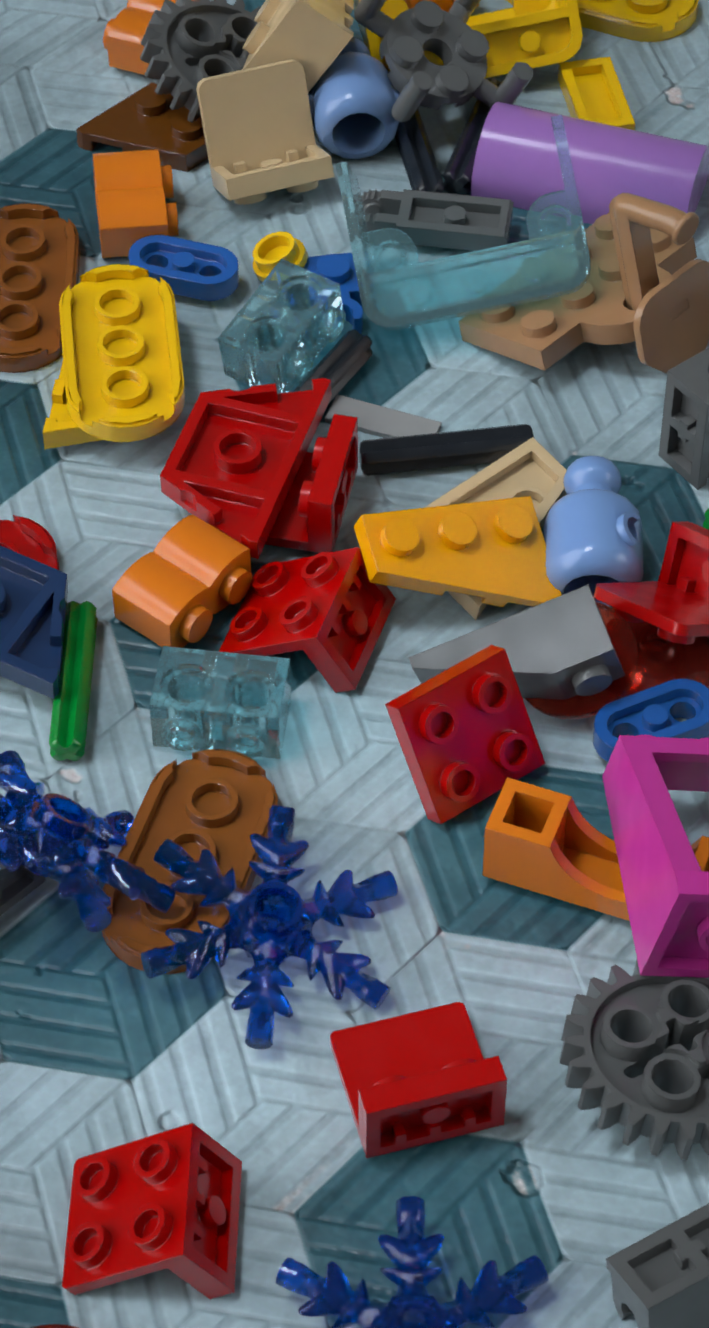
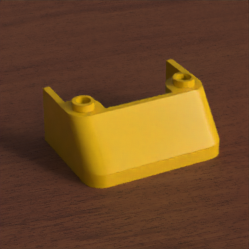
[354,0,583,78]

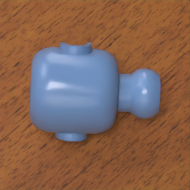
[308,37,400,159]
[544,456,643,607]

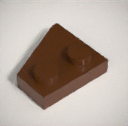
[76,82,208,172]

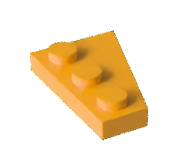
[354,496,561,607]

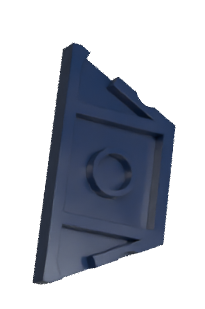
[0,545,68,699]

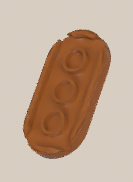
[0,203,80,373]
[99,749,278,974]

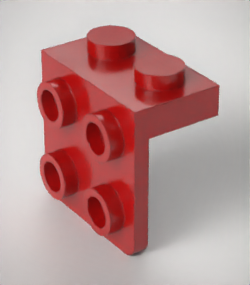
[594,521,709,644]

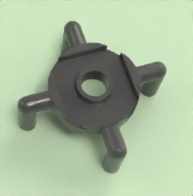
[354,0,533,122]

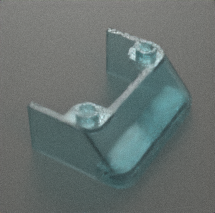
[335,115,591,331]

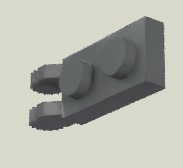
[352,189,514,254]

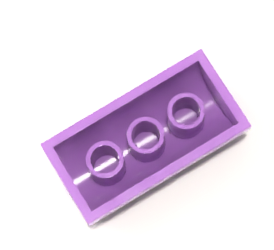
[471,101,709,224]

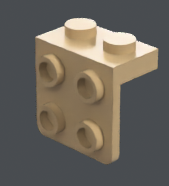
[196,59,334,205]

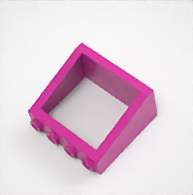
[602,734,709,978]

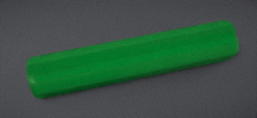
[49,601,98,761]

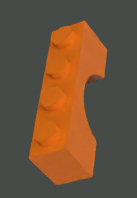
[482,777,709,921]

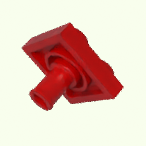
[385,645,545,824]

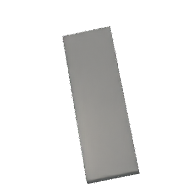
[325,394,442,438]

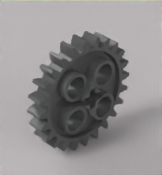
[140,0,261,123]
[560,960,709,1160]

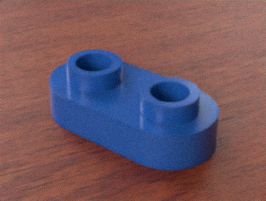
[128,235,239,301]
[593,679,709,762]

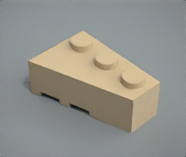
[242,0,354,92]

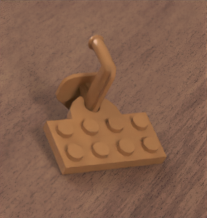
[458,193,709,374]

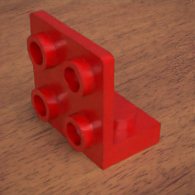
[265,414,358,553]
[219,547,396,693]
[330,1002,507,1159]
[62,1123,242,1299]

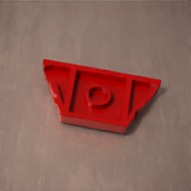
[160,378,332,559]

